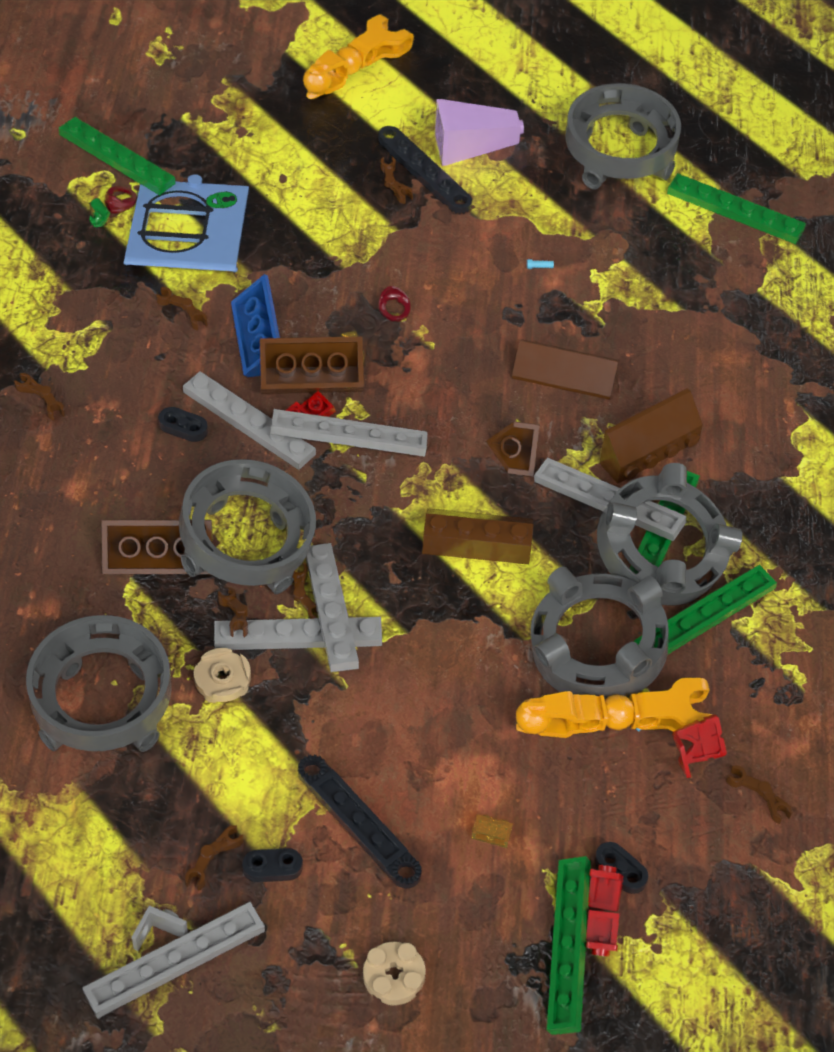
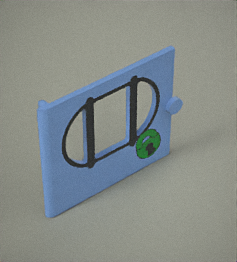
[124,175,249,272]

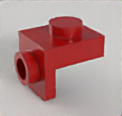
[588,865,624,912]
[586,910,619,956]

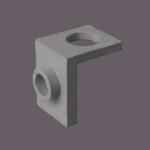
[132,906,188,951]

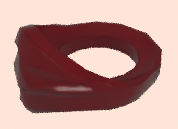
[105,186,137,214]
[379,286,411,322]

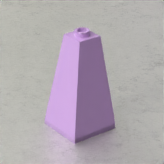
[435,99,524,166]

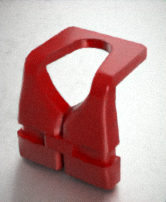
[673,714,727,778]

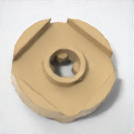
[194,648,251,703]
[363,942,425,1005]

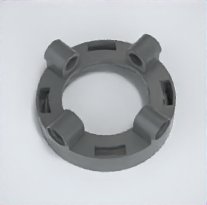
[565,84,681,189]
[179,459,316,594]
[597,463,742,605]
[531,567,668,699]
[26,615,172,752]

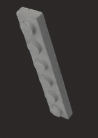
[183,371,316,470]
[270,409,427,457]
[534,458,686,541]
[306,543,359,672]
[214,617,382,650]
[83,902,265,1018]

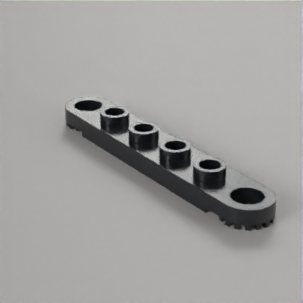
[378,126,472,214]
[298,754,422,889]

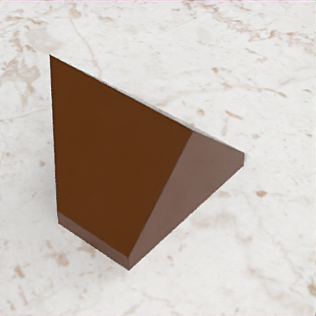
[486,421,540,476]

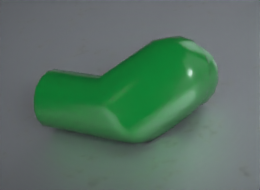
[89,198,110,228]

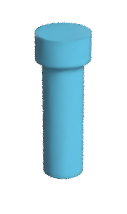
[527,259,554,269]

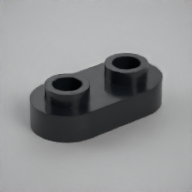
[158,407,208,442]
[595,842,648,894]
[242,848,303,882]

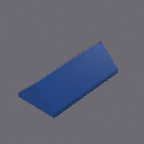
[231,274,280,377]

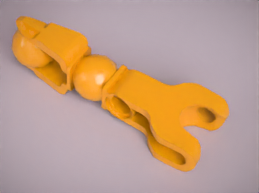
[303,15,414,99]

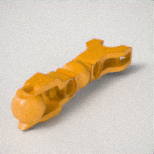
[516,678,712,738]

